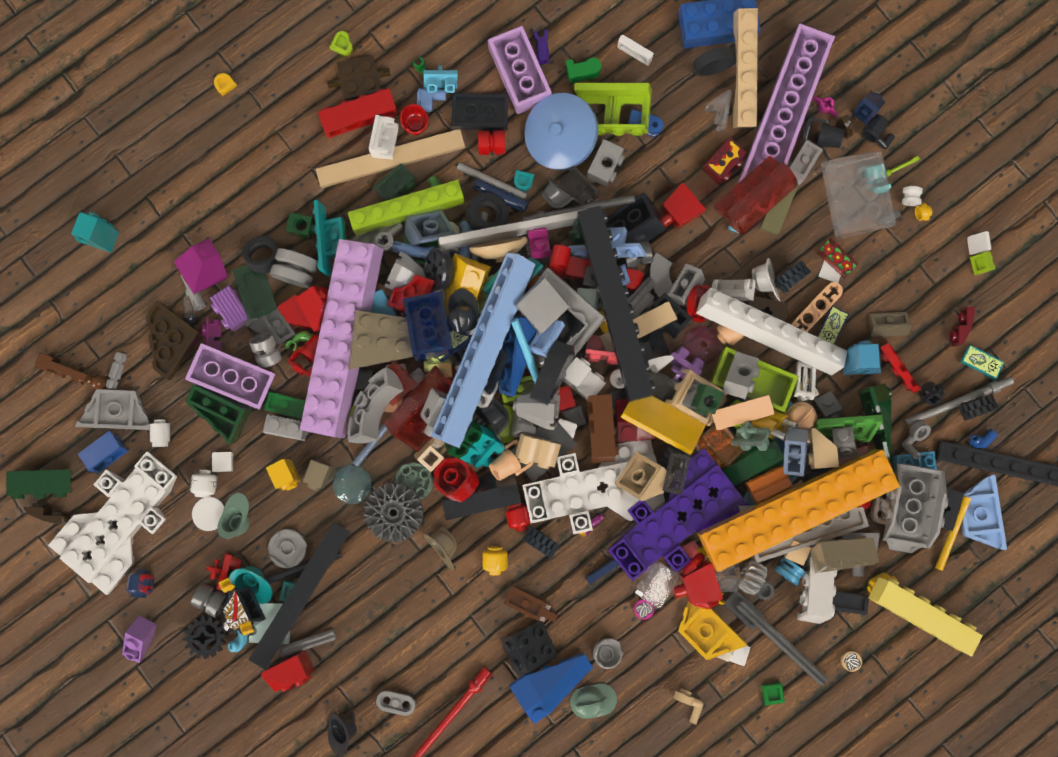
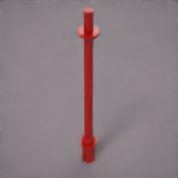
[412,666,493,757]

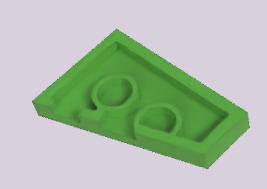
[813,415,883,442]

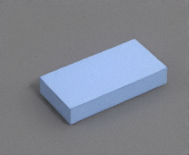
[529,320,565,357]

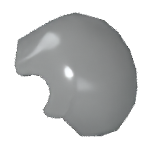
[593,638,623,669]

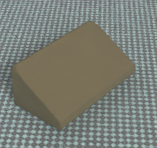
[869,312,912,337]

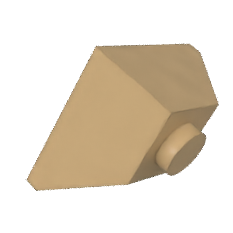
[614,452,674,501]

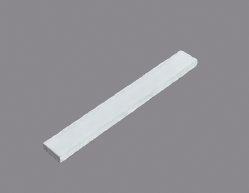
[438,209,585,250]

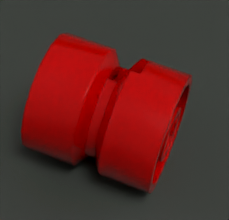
[478,130,505,155]

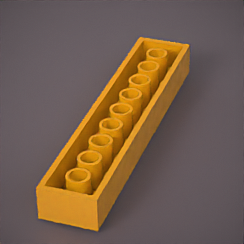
[697,449,900,572]

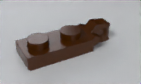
[504,585,558,623]

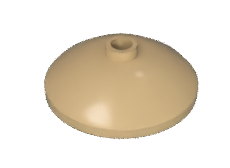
[469,236,527,263]

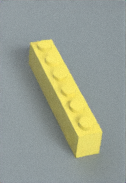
[868,577,983,656]

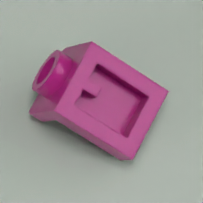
[528,228,551,259]

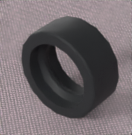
[242,236,279,274]

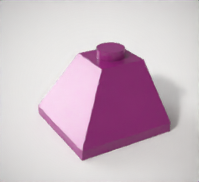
[174,238,228,294]

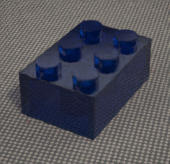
[403,291,455,361]

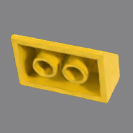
[441,253,491,316]

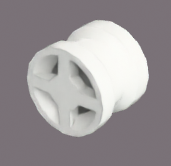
[902,186,923,206]

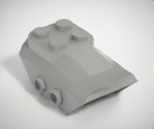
[883,463,948,553]

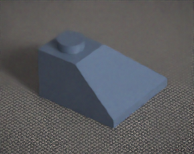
[405,210,456,246]

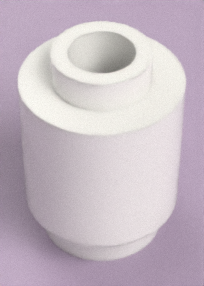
[150,420,170,447]

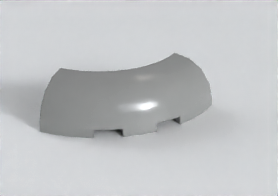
[348,367,404,443]

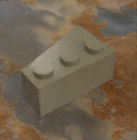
[810,536,879,573]

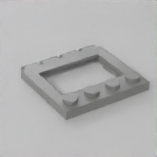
[515,268,606,360]

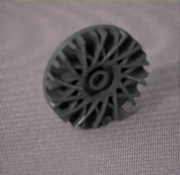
[364,483,423,542]

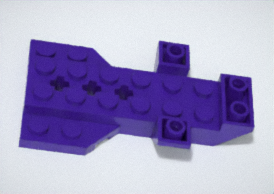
[608,448,749,581]

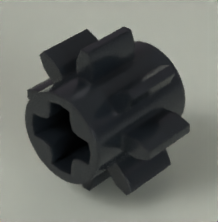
[918,382,945,405]

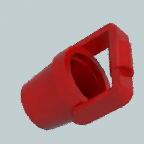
[288,334,319,377]

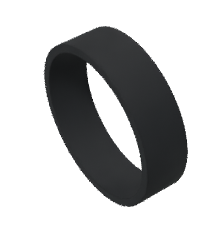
[694,47,736,76]

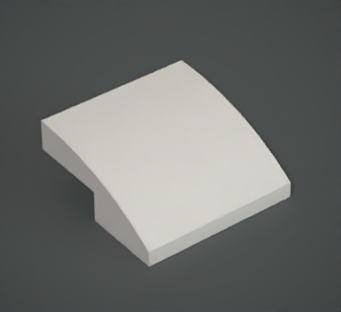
[648,355,674,374]

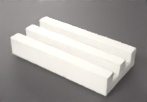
[617,35,654,66]
[794,361,816,400]

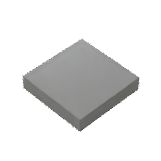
[514,278,569,334]

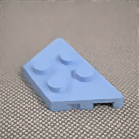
[961,475,1007,550]

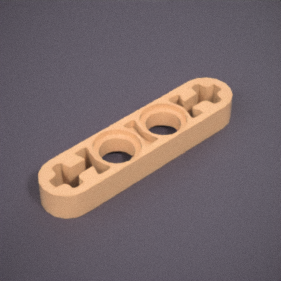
[790,282,843,332]

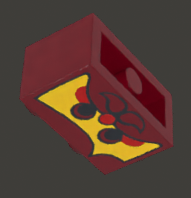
[702,138,747,185]

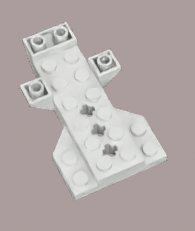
[523,440,665,534]
[48,451,177,595]

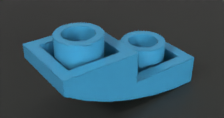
[892,451,937,473]

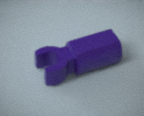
[534,30,550,64]

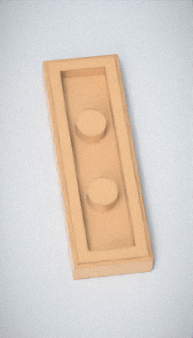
[712,394,775,430]

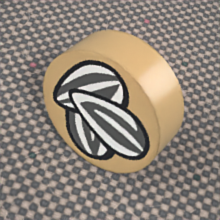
[840,651,862,672]

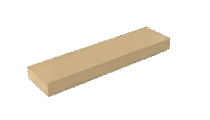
[599,301,678,352]

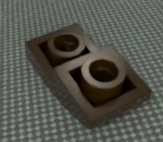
[23,503,70,524]

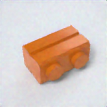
[744,466,792,504]

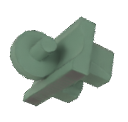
[731,422,771,451]

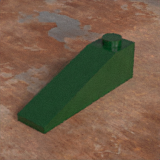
[858,383,892,463]
[711,438,784,494]

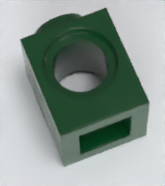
[286,212,316,240]
[691,384,724,416]

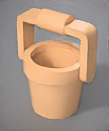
[489,440,533,481]

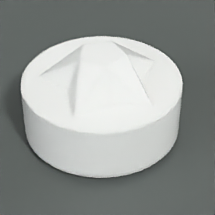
[610,369,624,389]

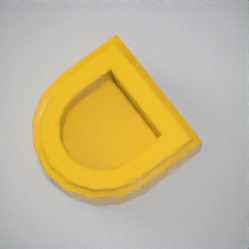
[214,73,237,97]

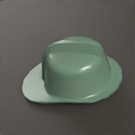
[217,493,250,539]
[570,684,617,719]

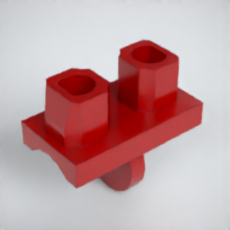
[206,552,241,590]

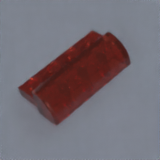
[713,155,798,236]

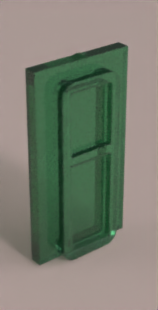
[233,259,277,320]

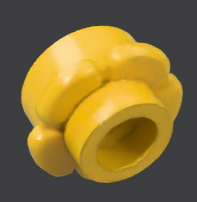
[915,203,932,221]

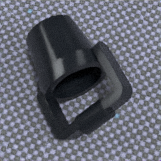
[801,117,845,151]

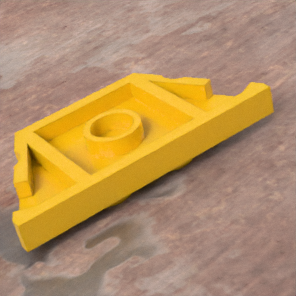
[678,601,748,660]

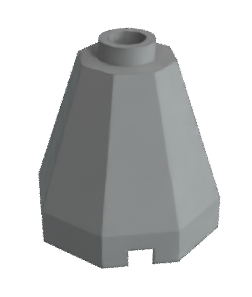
[384,251,425,290]
[513,388,560,430]

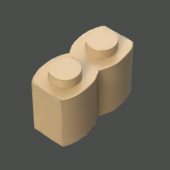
[515,433,561,469]

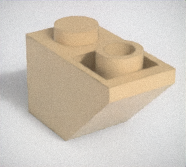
[807,428,839,469]

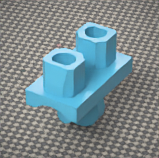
[424,65,458,93]

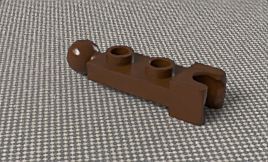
[35,353,106,390]

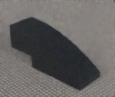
[530,340,575,406]

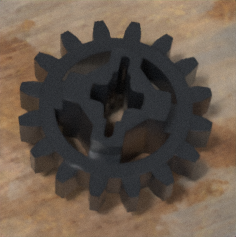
[183,615,228,659]

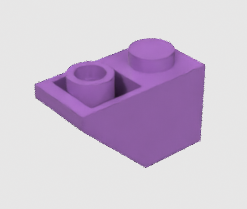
[122,616,156,663]

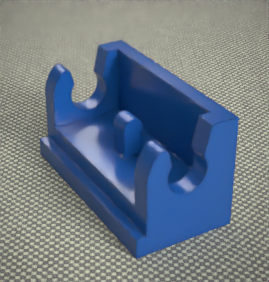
[78,431,129,474]

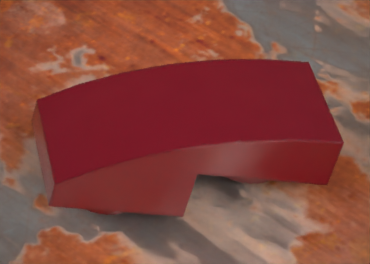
[950,307,975,347]

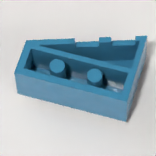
[843,341,881,375]

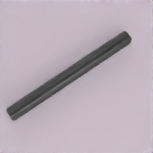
[736,600,828,685]

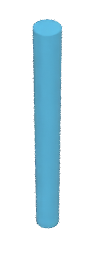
[511,319,539,384]

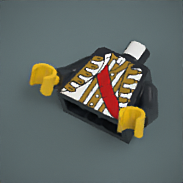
[219,577,266,636]

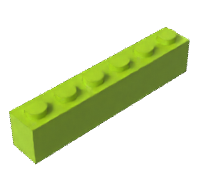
[348,180,465,236]

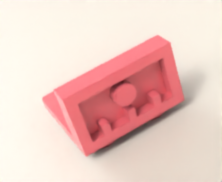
[584,335,618,365]

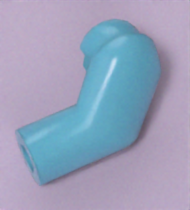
[228,633,249,652]

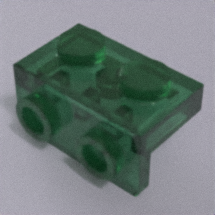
[374,163,417,201]

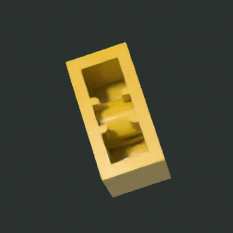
[266,459,302,491]

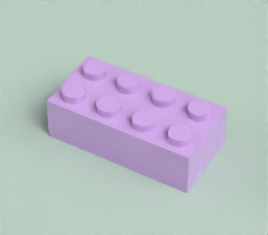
[488,26,552,114]
[185,343,275,410]

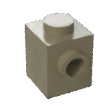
[303,460,332,491]

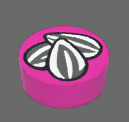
[634,599,654,620]

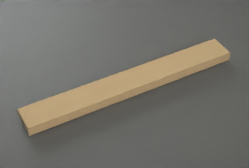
[316,130,465,188]

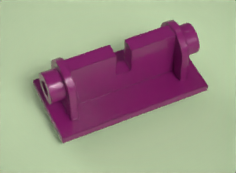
[201,319,221,351]

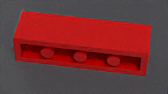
[318,88,398,139]

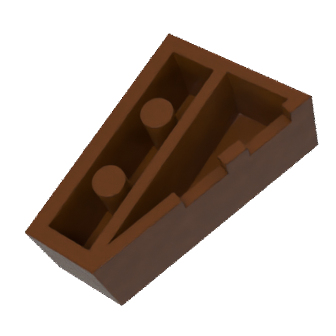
[587,394,619,463]

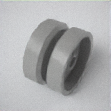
[269,248,317,288]

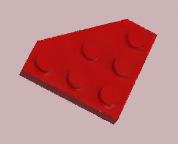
[879,340,920,393]

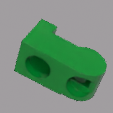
[565,58,601,84]

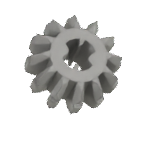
[737,560,767,595]

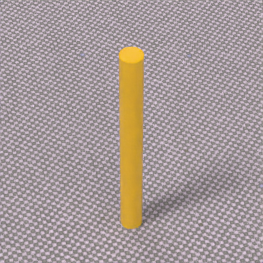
[935,496,971,571]

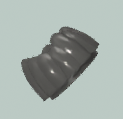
[756,581,774,600]

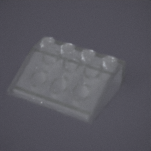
[821,151,897,239]

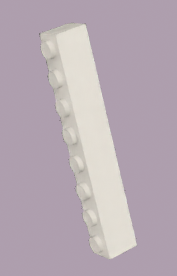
[696,288,848,376]

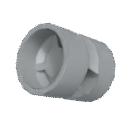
[249,332,282,368]

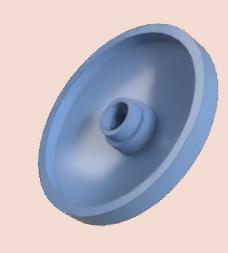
[525,93,598,170]

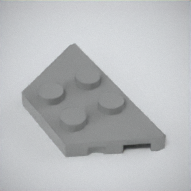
[75,389,151,430]

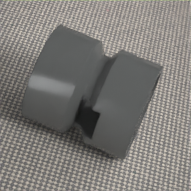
[622,241,653,269]
[190,582,228,618]

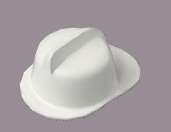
[752,258,780,301]

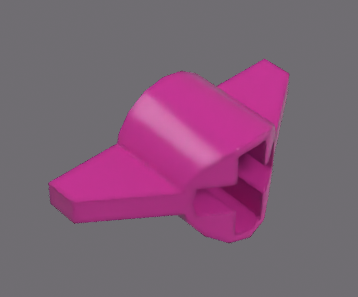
[812,96,838,118]

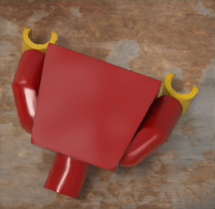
[672,547,725,610]

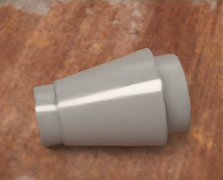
[375,231,394,252]

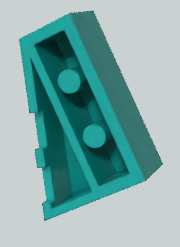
[71,212,120,253]

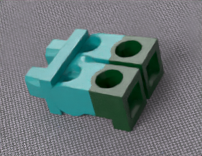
[444,418,505,468]

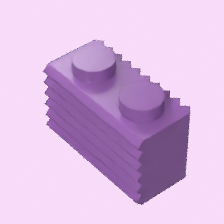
[210,285,252,332]

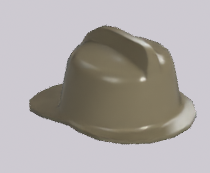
[423,527,457,571]

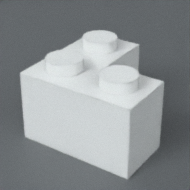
[563,357,606,401]

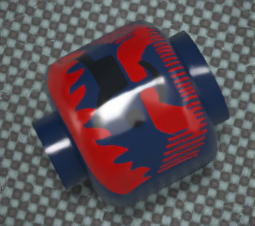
[126,569,155,598]

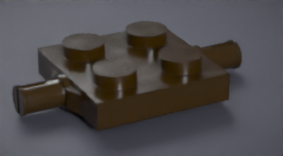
[327,55,391,101]

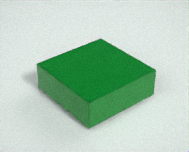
[761,682,785,706]

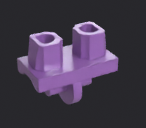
[670,347,704,381]

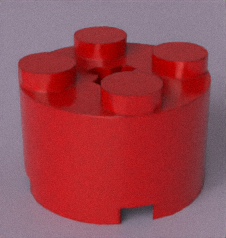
[433,457,479,502]

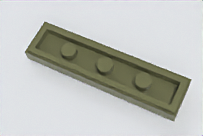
[760,160,798,236]

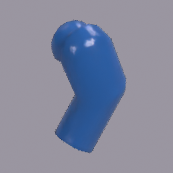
[969,429,998,448]

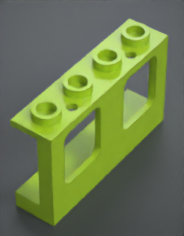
[574,83,652,136]

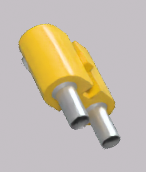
[751,410,798,440]

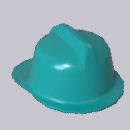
[229,566,272,604]

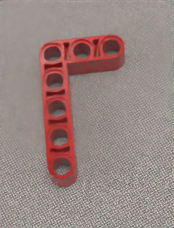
[549,245,644,292]

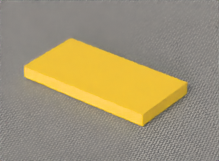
[621,396,706,455]

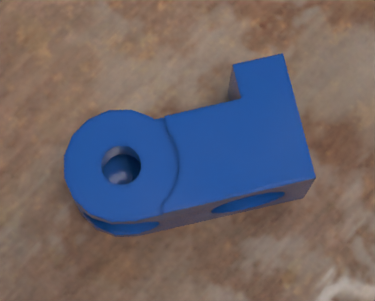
[628,110,663,137]

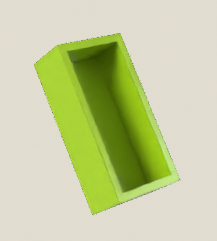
[710,347,799,413]

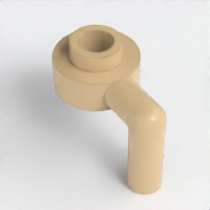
[673,688,704,725]

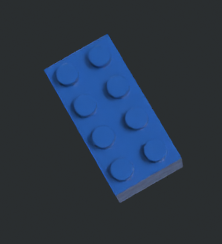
[678,0,761,49]

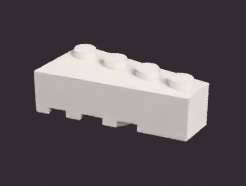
[797,539,837,624]

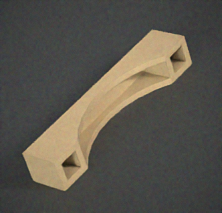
[733,8,758,128]

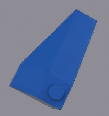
[498,315,537,396]
[509,653,593,724]

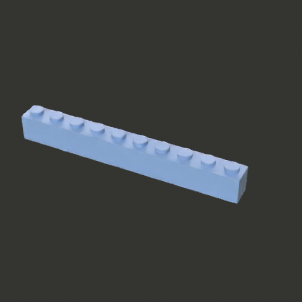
[430,253,535,448]

